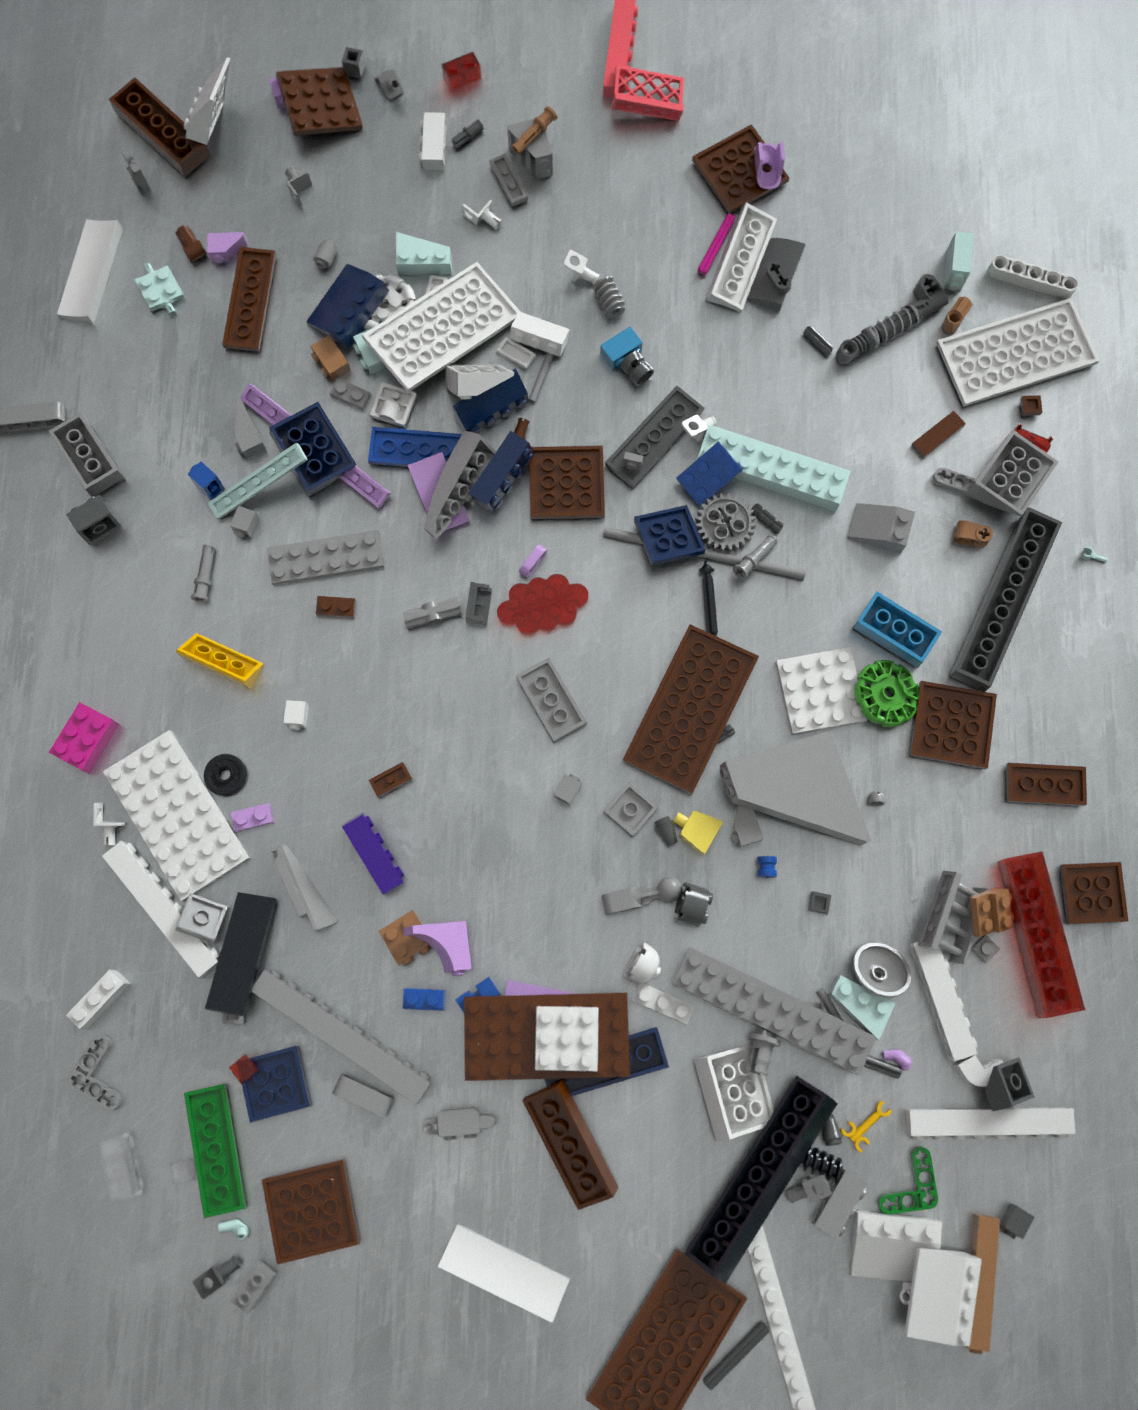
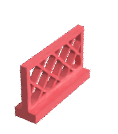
[611,65,684,121]

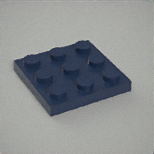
[634,505,706,566]
[237,1046,311,1123]

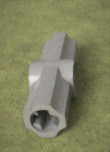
[402,598,462,629]

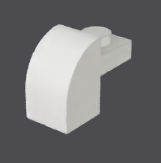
[953,1055,1003,1087]

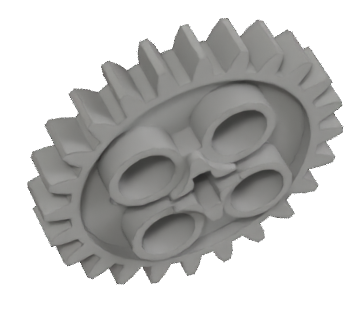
[695,493,756,553]

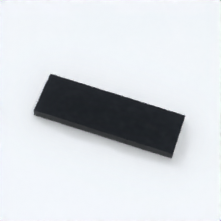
[205,892,277,1017]

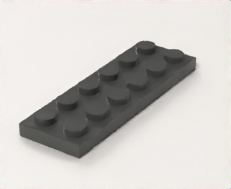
[605,386,705,488]

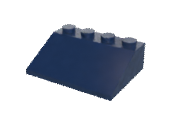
[306,263,390,349]
[269,402,357,497]

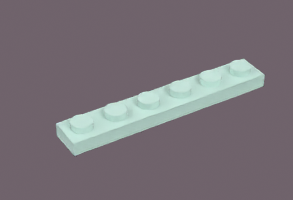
[208,443,308,519]

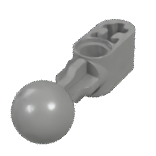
[601,877,682,915]

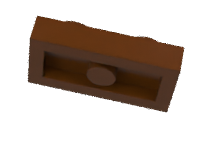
[316,596,356,618]
[369,762,413,798]

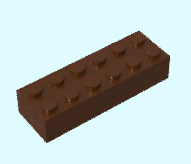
[109,77,211,177]

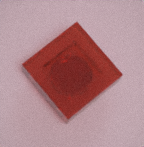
[229,1054,259,1084]

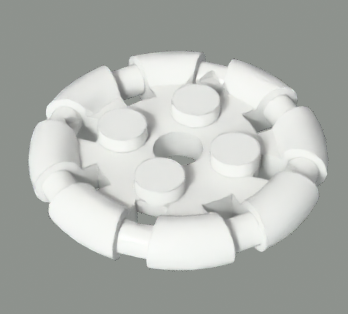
[364,274,416,330]

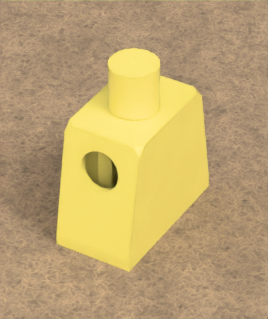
[673,810,723,856]

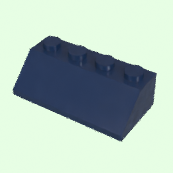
[453,368,528,434]

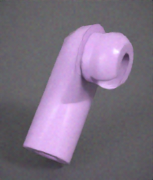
[882,1050,912,1071]

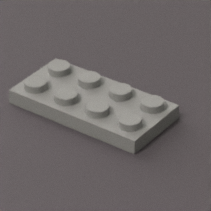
[516,658,587,742]

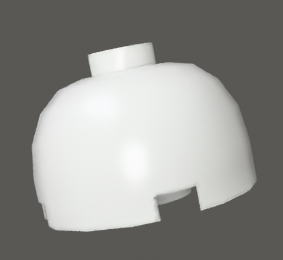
[624,942,661,984]

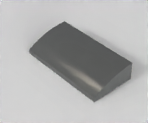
[747,238,806,312]

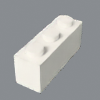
[419,112,446,170]
[510,312,570,357]
[66,969,130,1029]

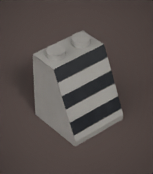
[507,119,553,178]

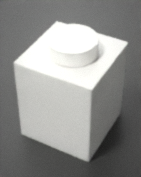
[284,700,309,731]

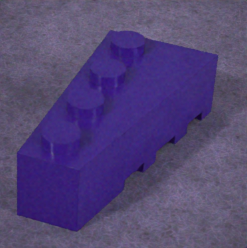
[342,812,405,895]

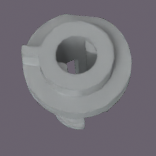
[747,1030,781,1075]

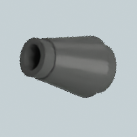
[655,816,678,846]
[822,1114,843,1146]

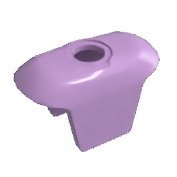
[754,142,785,189]

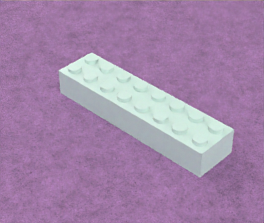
[697,424,851,512]

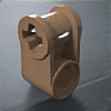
[953,520,993,548]

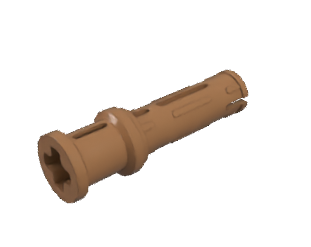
[511,106,558,155]

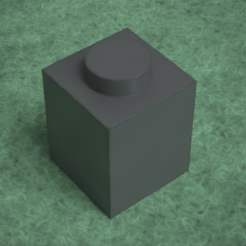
[342,47,366,79]
[1000,1203,1035,1239]

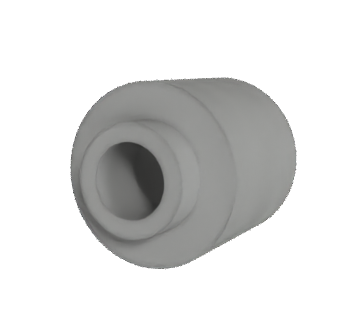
[313,240,337,269]

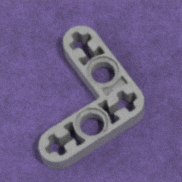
[67,1035,122,1111]

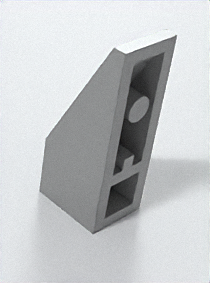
[235,396,266,459]
[731,804,764,848]

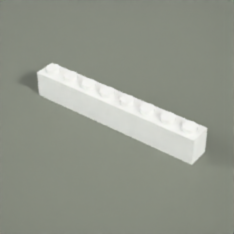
[102,841,220,978]
[905,1107,1076,1140]

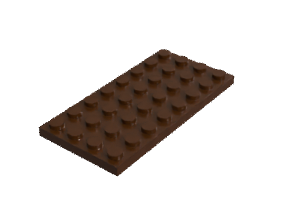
[623,624,759,794]
[464,993,630,1081]
[585,1248,748,1410]

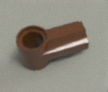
[175,225,207,263]

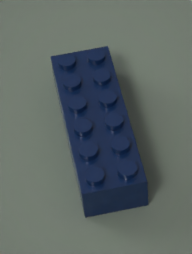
[545,1027,669,1096]

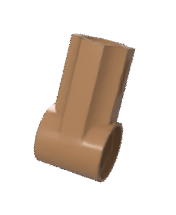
[942,296,973,333]

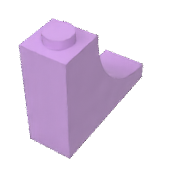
[403,921,471,976]

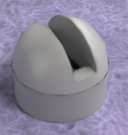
[869,791,885,806]

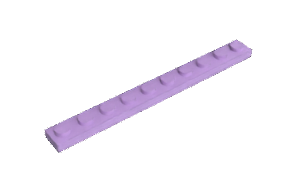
[240,384,390,508]

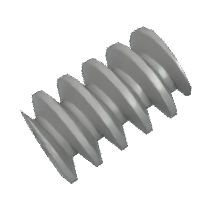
[593,276,625,318]

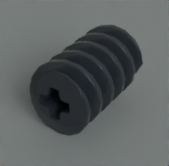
[801,1147,843,1185]

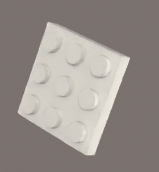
[535,1006,598,1071]

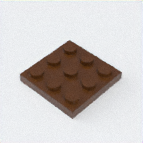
[1060,862,1129,924]

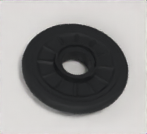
[204,754,246,796]

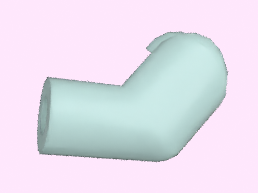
[218,1219,249,1240]

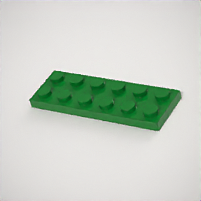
[184,1083,246,1218]

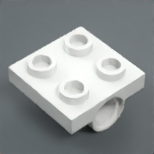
[370,382,417,428]

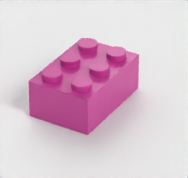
[48,702,119,774]

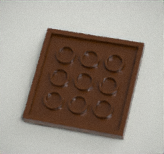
[276,67,363,135]
[692,124,789,214]
[529,445,605,519]
[909,681,997,769]
[262,1159,360,1265]

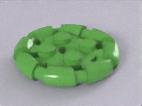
[854,660,919,727]

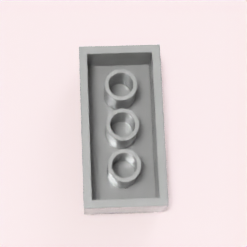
[48,412,124,497]

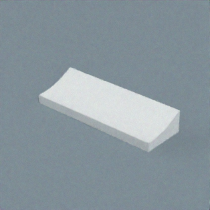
[705,203,777,312]
[57,219,123,324]
[438,1224,570,1323]

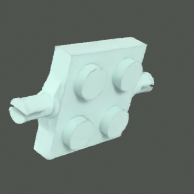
[134,262,184,316]

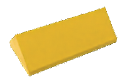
[176,633,263,690]

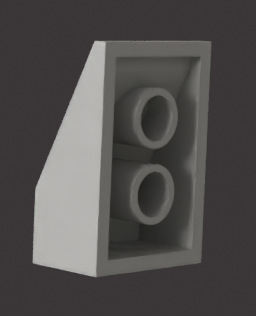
[847,503,915,553]

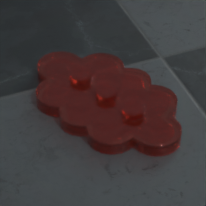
[497,574,589,635]

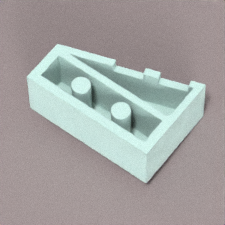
[396,232,452,275]
[828,975,896,1040]

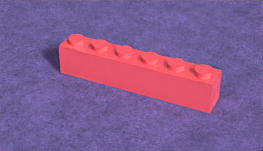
[603,0,638,98]

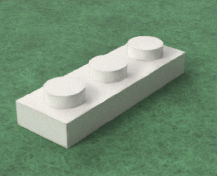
[632,983,695,1025]

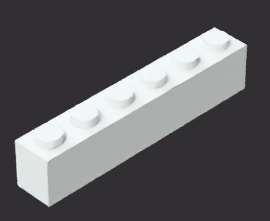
[909,941,978,1061]

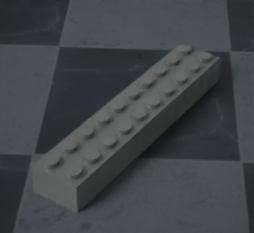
[950,507,1063,692]

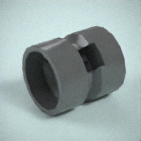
[620,350,654,386]

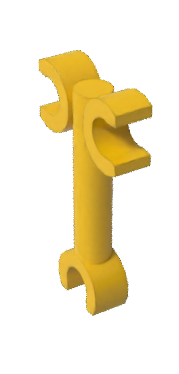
[840,1101,892,1152]

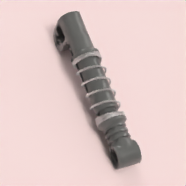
[836,274,948,364]

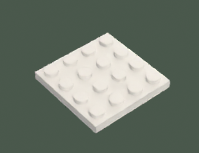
[776,647,868,735]

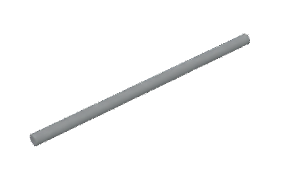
[603,527,806,580]

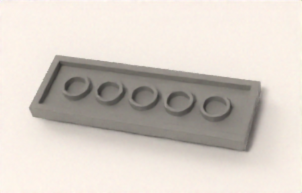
[267,530,384,585]

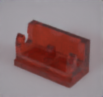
[1014,424,1054,453]

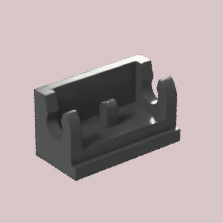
[465,582,492,626]

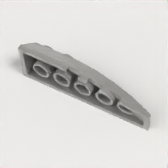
[424,431,496,539]

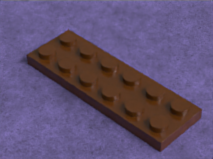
[222,247,276,352]

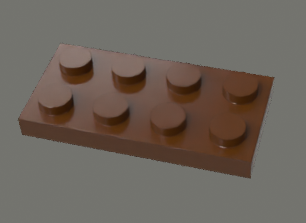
[1006,763,1087,806]

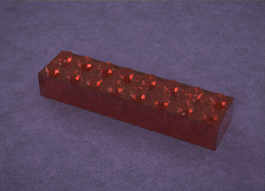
[997,851,1085,1018]

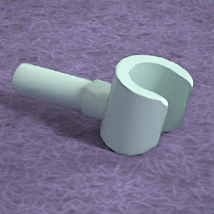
[1081,546,1108,563]

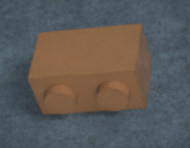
[311,335,351,382]

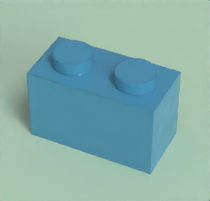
[600,326,643,370]

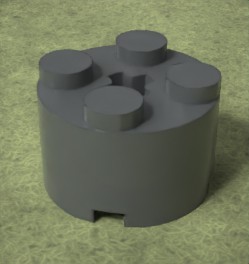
[674,882,713,927]

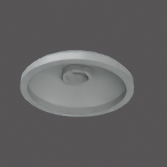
[853,942,911,998]

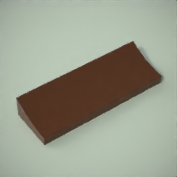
[522,1078,618,1210]

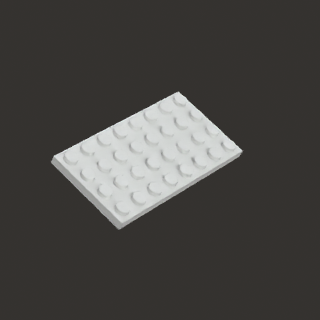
[362,262,520,392]
[936,298,1100,407]
[103,730,250,902]

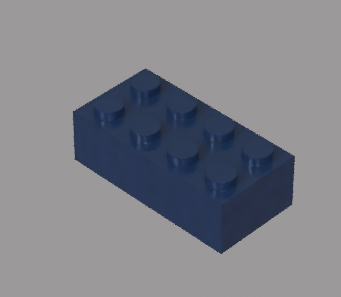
[469,431,534,513]

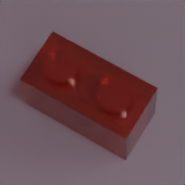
[441,52,482,91]

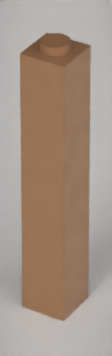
[966,1214,1000,1354]

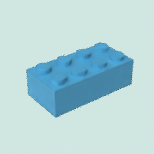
[853,591,942,668]

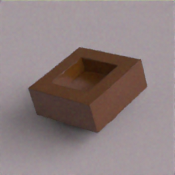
[1020,395,1043,416]

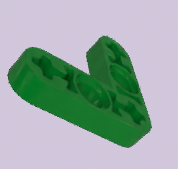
[877,1146,938,1214]

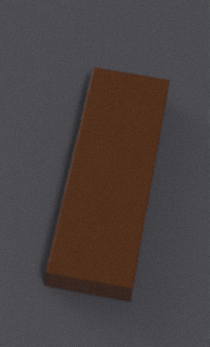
[912,410,966,458]

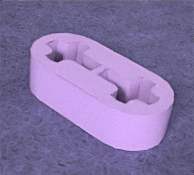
[519,544,547,578]

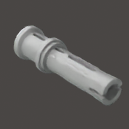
[733,535,777,580]
[191,544,215,602]

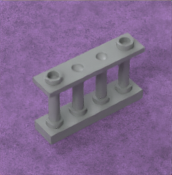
[918,871,989,965]

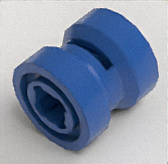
[757,856,777,878]

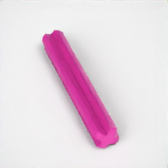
[698,213,735,275]

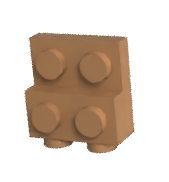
[970,887,1014,937]
[379,910,431,966]

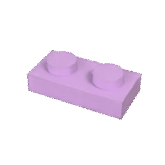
[230,803,274,832]

